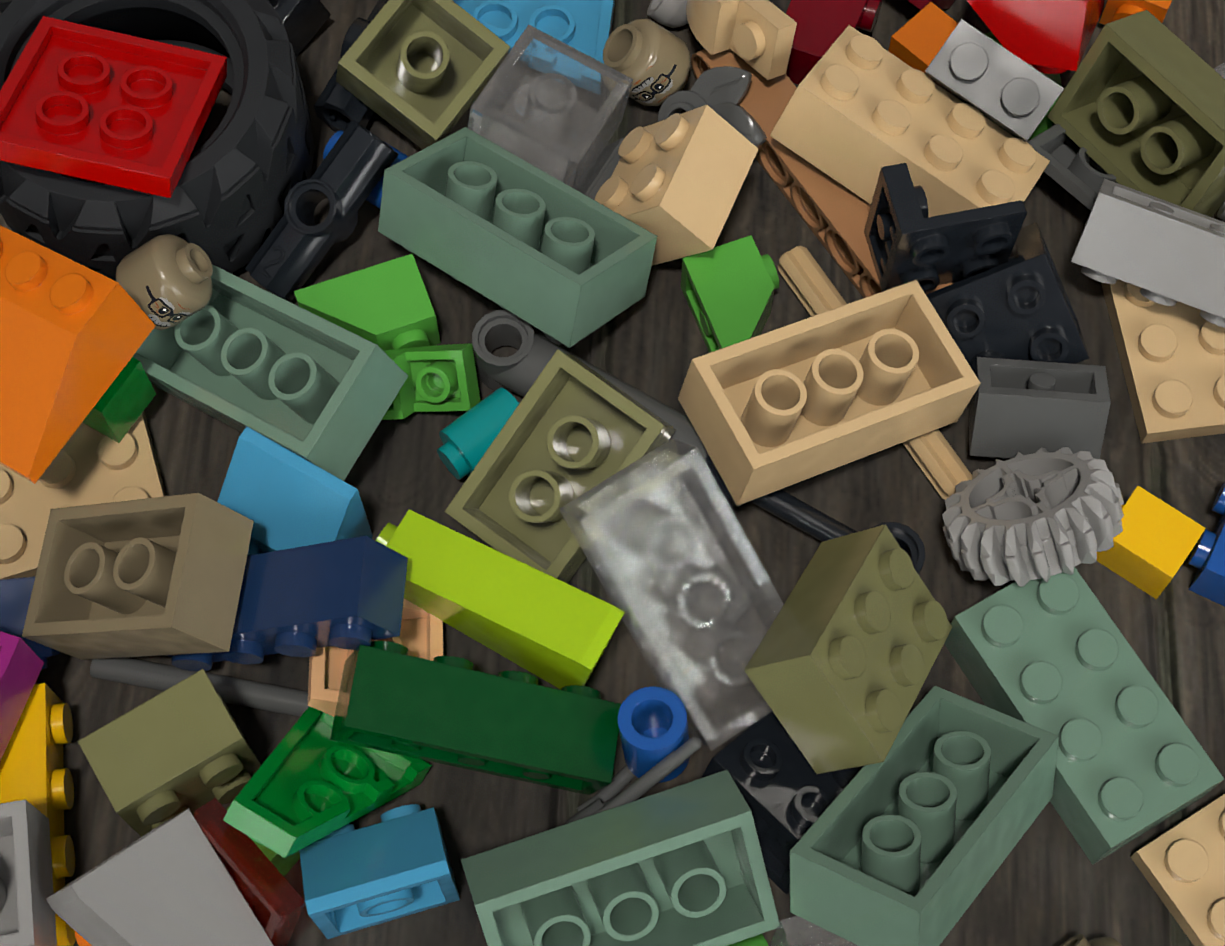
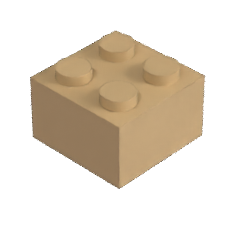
[595,105,758,266]

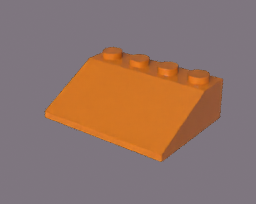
[0,225,156,484]

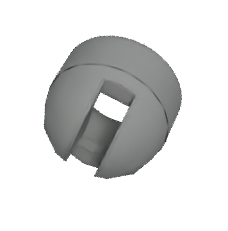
[647,0,688,28]

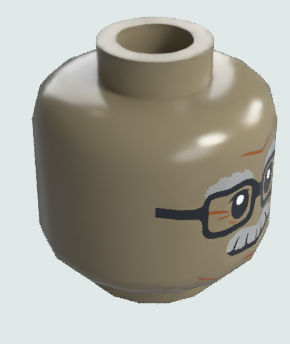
[603,19,690,107]
[116,234,213,330]

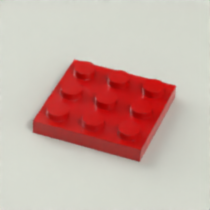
[0,16,227,198]

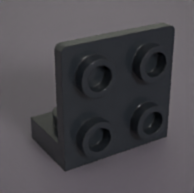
[864,163,1027,293]
[926,222,1089,401]
[701,709,864,895]

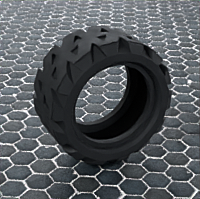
[0,0,315,281]

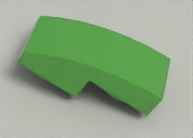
[382,343,481,420]

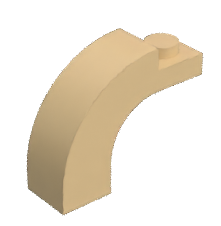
[686,0,797,80]

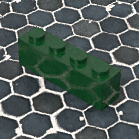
[330,641,621,795]

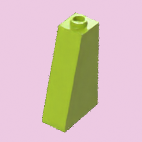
[376,509,625,690]

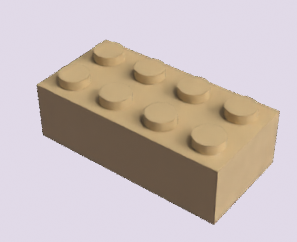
[770,25,1050,217]
[678,280,981,506]

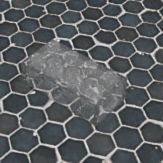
[559,439,784,751]

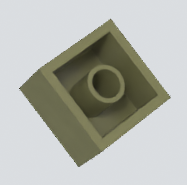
[336,0,510,149]
[77,669,261,837]

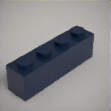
[167,536,408,671]

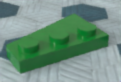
[223,706,432,858]

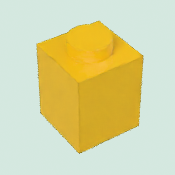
[1097,486,1206,600]

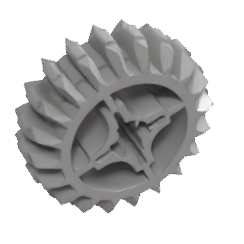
[942,447,1124,587]

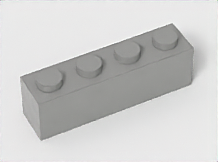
[1071,179,1225,328]

